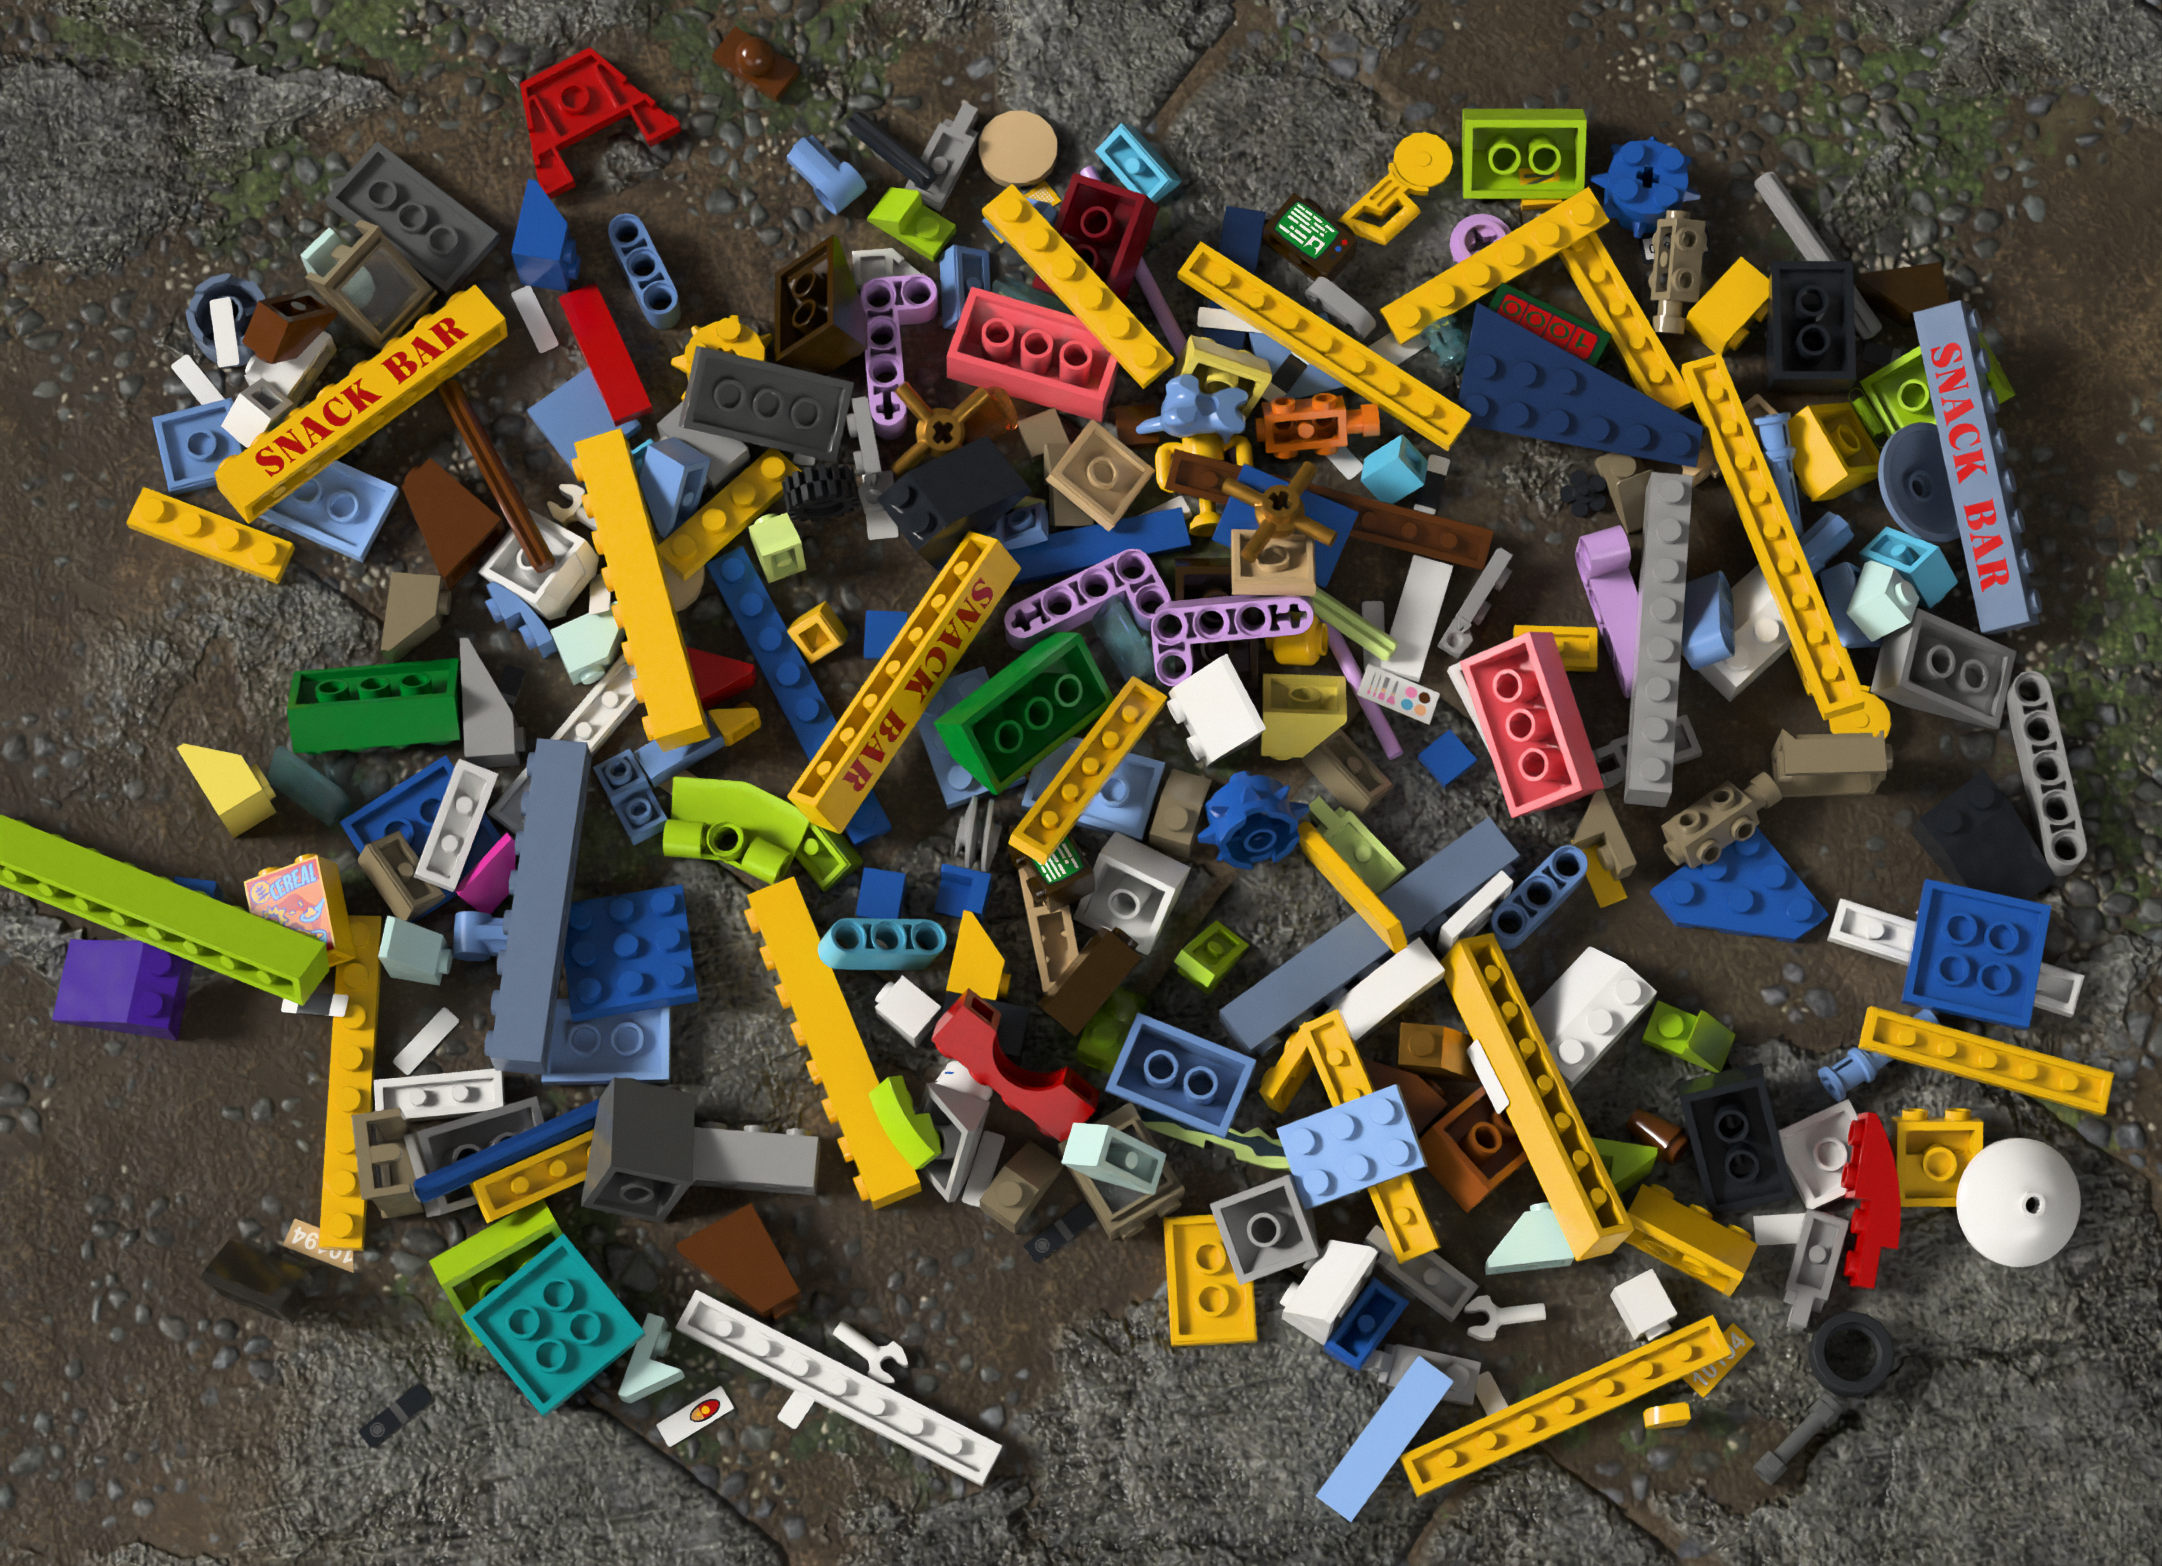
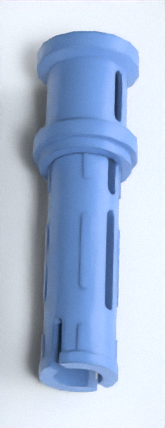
[1754,412,1805,537]
[1818,1009,1940,1102]

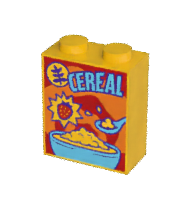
[244,853,356,967]

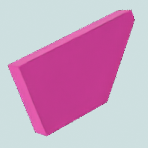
[455,833,516,914]

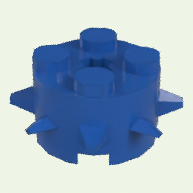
[1590,136,1701,238]
[1197,771,1310,870]

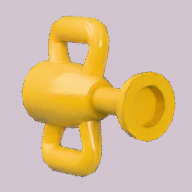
[1155,433,1254,537]

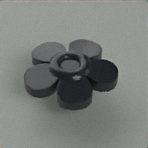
[1560,470,1606,517]

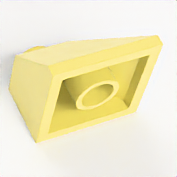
[1261,673,1347,760]

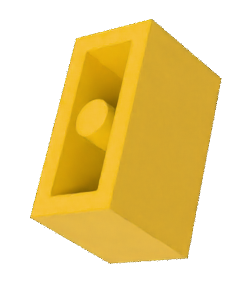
[1685,257,1769,355]

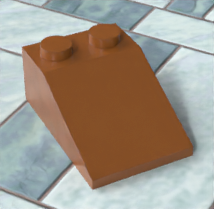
[1419,1085,1529,1213]

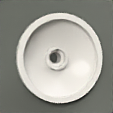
[1956,1138,2081,1267]

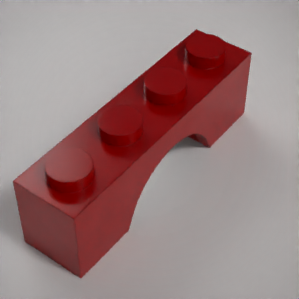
[931,988,1100,1142]

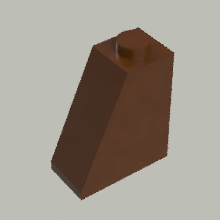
[402,458,506,590]
[675,1203,803,1320]

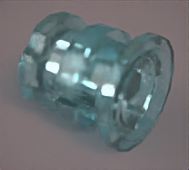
[1420,315,1469,369]

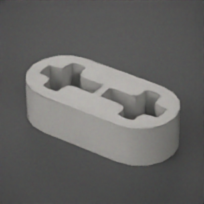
[1305,277,1376,341]

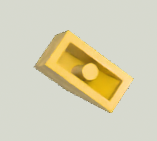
[946,910,1012,1001]

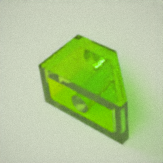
[1077,986,1148,1074]

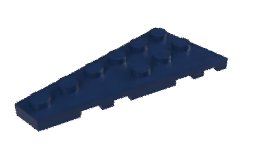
[1458,302,1705,468]

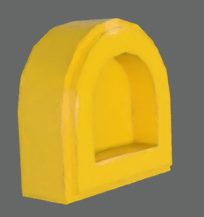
[1643,1402,1691,1429]

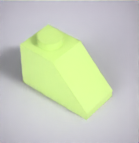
[748,513,807,584]

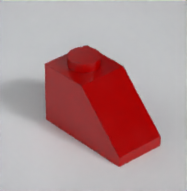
[686,646,757,711]

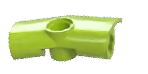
[663,777,810,885]

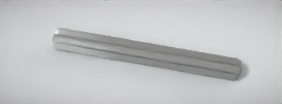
[1754,172,1882,340]

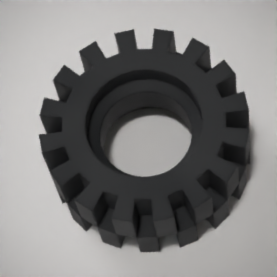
[782,464,860,522]

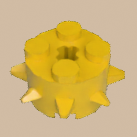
[671,315,773,401]

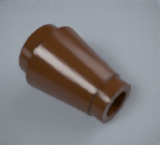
[1625,1107,1691,1166]

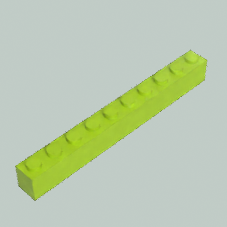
[0,814,329,1006]

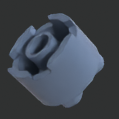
[186,273,266,369]

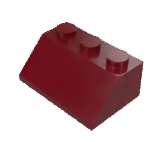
[1032,173,1159,304]

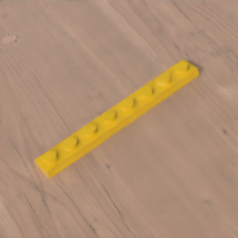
[1178,241,1472,451]
[319,915,384,1251]
[1399,1315,1732,1498]

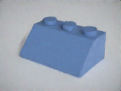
[1105,1013,1257,1139]

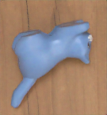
[1136,374,1248,444]

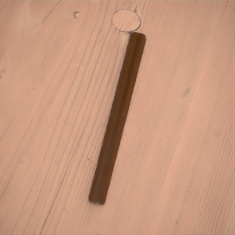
[439,380,555,573]

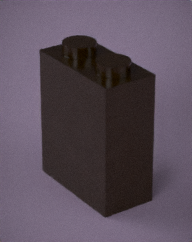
[1037,926,1142,1036]

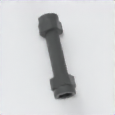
[1752,1394,1843,1485]

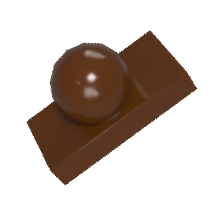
[712,26,800,103]

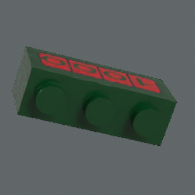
[1488,283,1612,368]

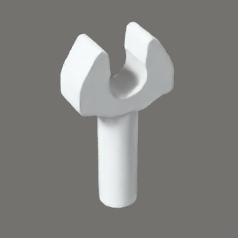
[547,484,598,531]
[1464,1295,1546,1341]
[833,1320,909,1386]

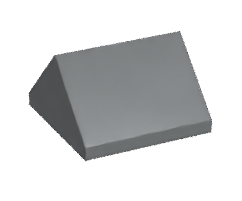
[918,1082,990,1202]

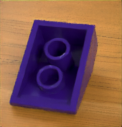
[52,939,194,1041]

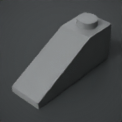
[460,638,526,768]

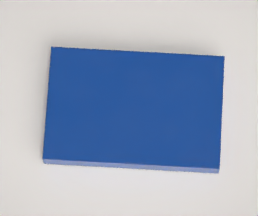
[1212,463,1359,588]

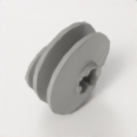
[954,795,1002,873]

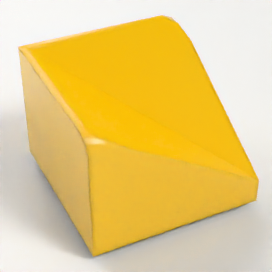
[787,601,849,664]
[708,702,761,747]

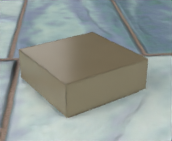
[1017,407,1070,462]

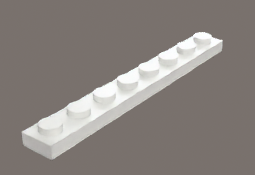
[675,1290,1003,1487]

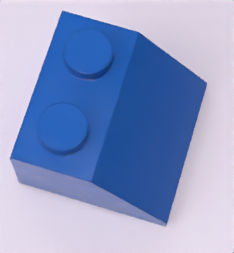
[511,179,581,292]

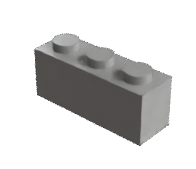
[690,1122,821,1196]

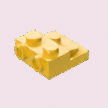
[1891,1108,1983,1207]

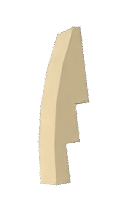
[1009,824,1079,992]

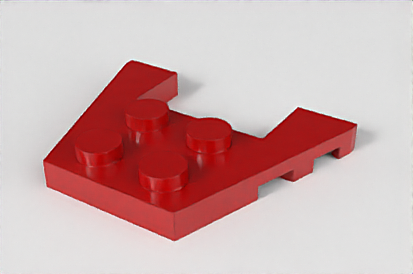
[520,47,681,200]

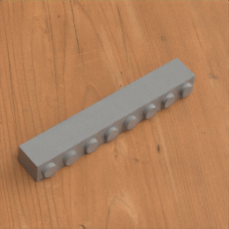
[1624,472,1693,807]

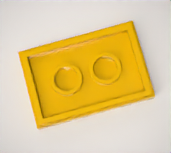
[1163,1215,1257,1347]

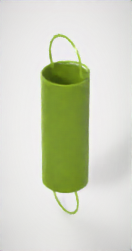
[1848,388,1889,448]

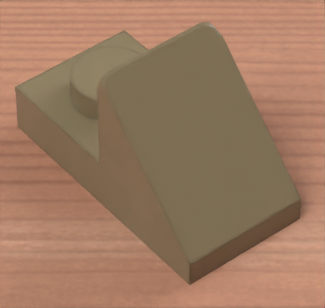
[1595,452,1654,535]
[1571,789,1637,881]

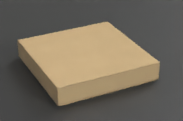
[1045,419,1156,532]
[1231,529,1316,596]

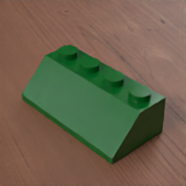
[933,632,1114,795]
[286,658,463,755]

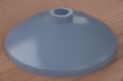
[1878,422,1961,544]

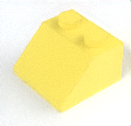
[1174,335,1272,420]
[177,743,277,838]

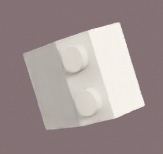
[1167,654,1266,766]
[1280,1240,1378,1346]

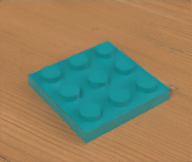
[461,1233,646,1418]

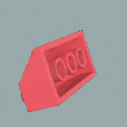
[946,286,1120,423]
[1460,632,1605,818]

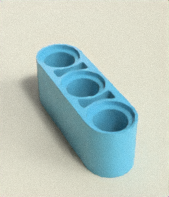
[818,918,947,970]

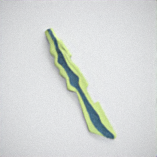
[1140,1111,1360,1193]

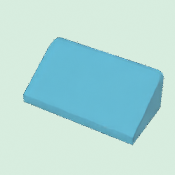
[1095,123,1182,203]

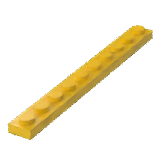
[1681,353,1865,721]

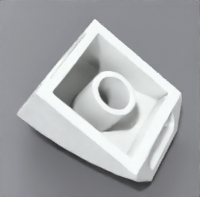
[477,509,599,620]

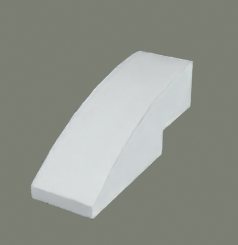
[1320,937,1445,1045]

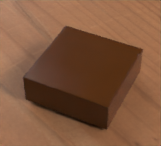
[1114,404,1159,450]

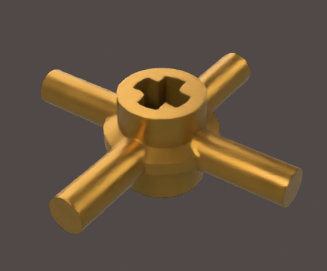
[889,381,991,479]
[1222,461,1338,563]

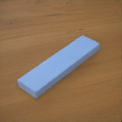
[1316,1355,1454,1522]

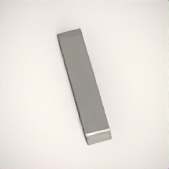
[2006,671,2087,876]

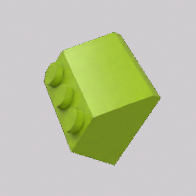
[1462,109,1587,199]
[429,1199,563,1348]

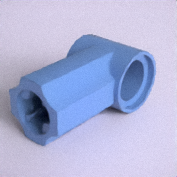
[787,135,867,215]
[1798,511,1854,580]
[452,911,508,961]

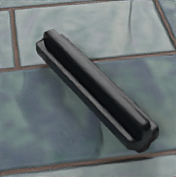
[846,111,937,189]

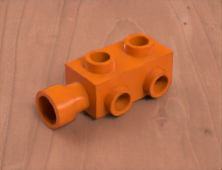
[1255,393,1380,459]

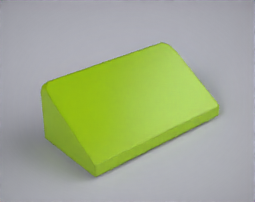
[795,822,863,892]

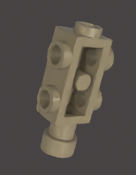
[1648,210,1707,335]
[1661,772,1782,869]

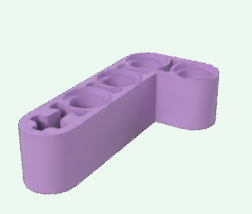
[860,274,938,440]
[1575,525,1638,698]
[1004,549,1171,651]
[1151,595,1314,686]

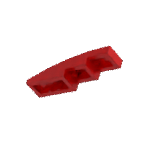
[558,283,653,427]

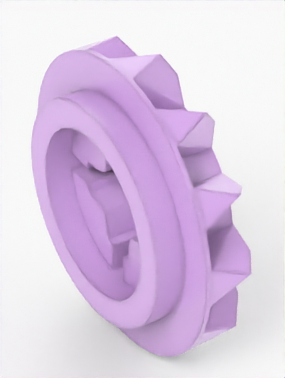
[1449,214,1511,263]

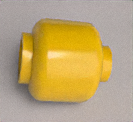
[1265,612,1329,666]

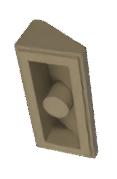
[1302,728,1394,818]
[358,830,445,922]

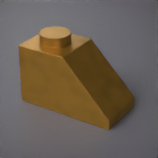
[1396,1022,1480,1083]

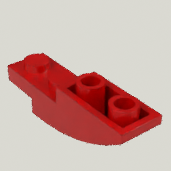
[1841,1112,1901,1289]

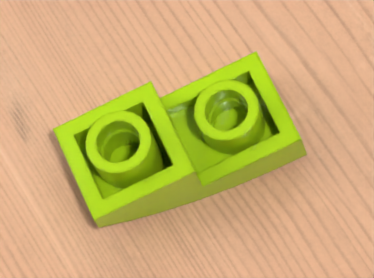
[868,1075,942,1170]

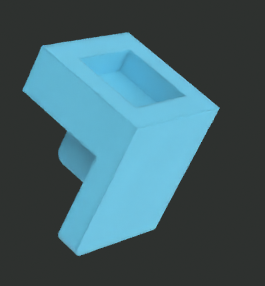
[1361,434,1428,504]

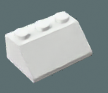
[1681,564,1792,702]
[1530,946,1657,1092]

